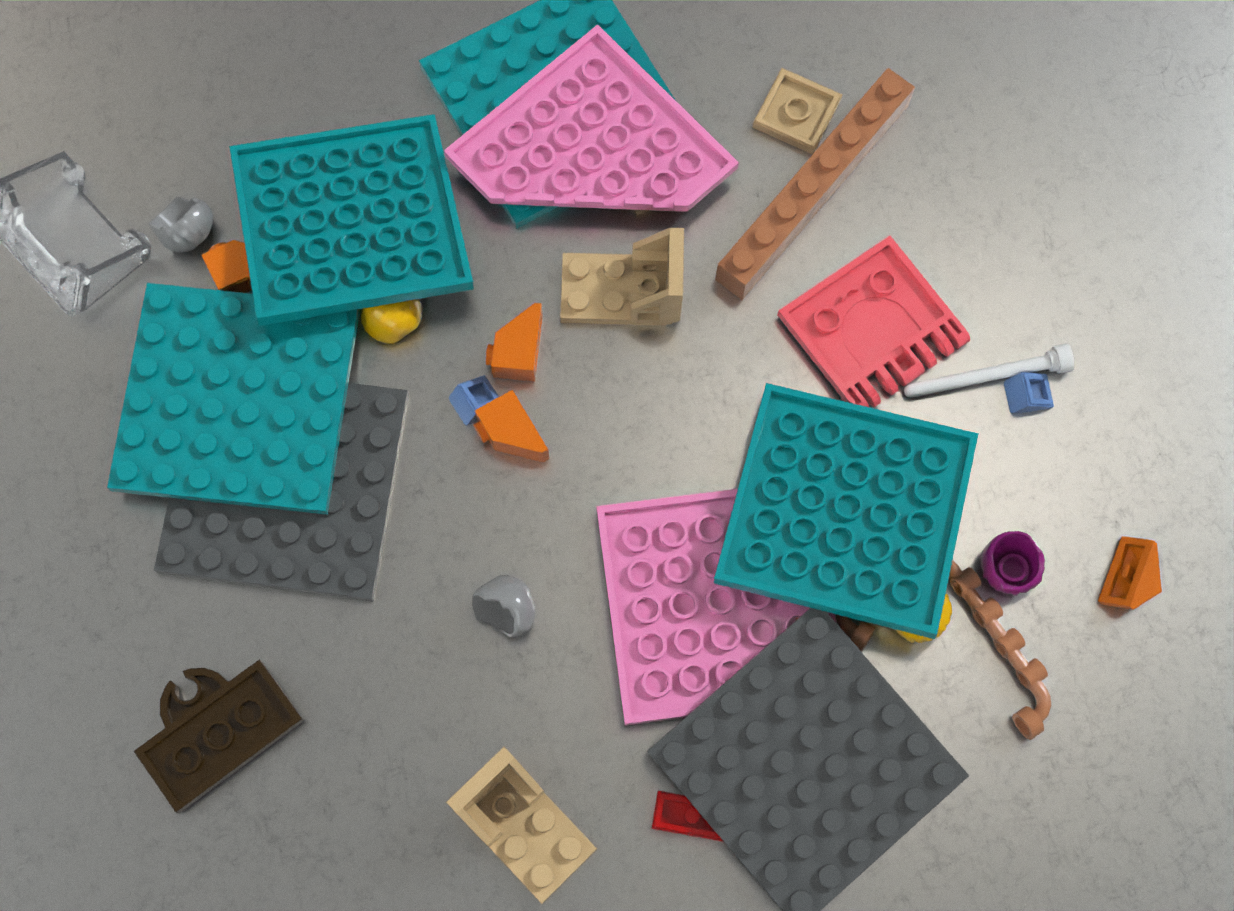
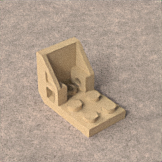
[560,228,684,326]
[446,747,597,904]

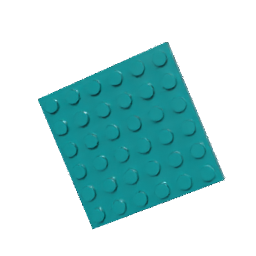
[419,0,677,229]
[229,114,474,326]
[107,283,360,515]
[714,383,979,639]

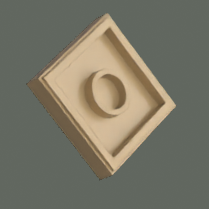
[752,68,843,155]

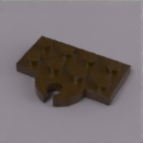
[134,659,304,813]

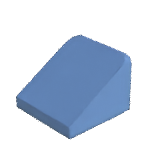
[1004,372,1054,413]
[449,375,499,425]

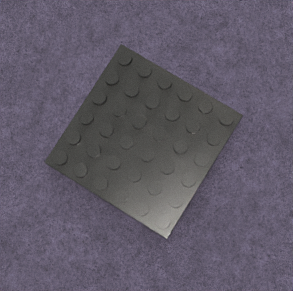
[154,383,409,602]
[647,608,969,911]

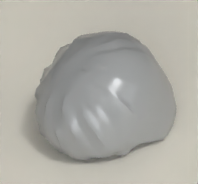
[149,197,213,253]
[472,575,535,638]

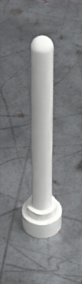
[904,344,1074,398]

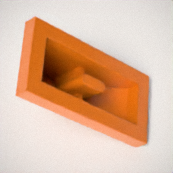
[1098,536,1162,610]

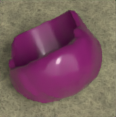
[981,531,1045,596]

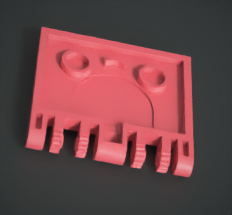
[777,236,970,407]

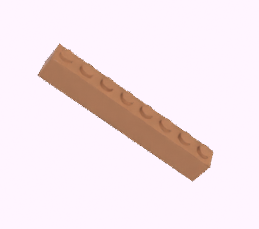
[715,68,915,300]

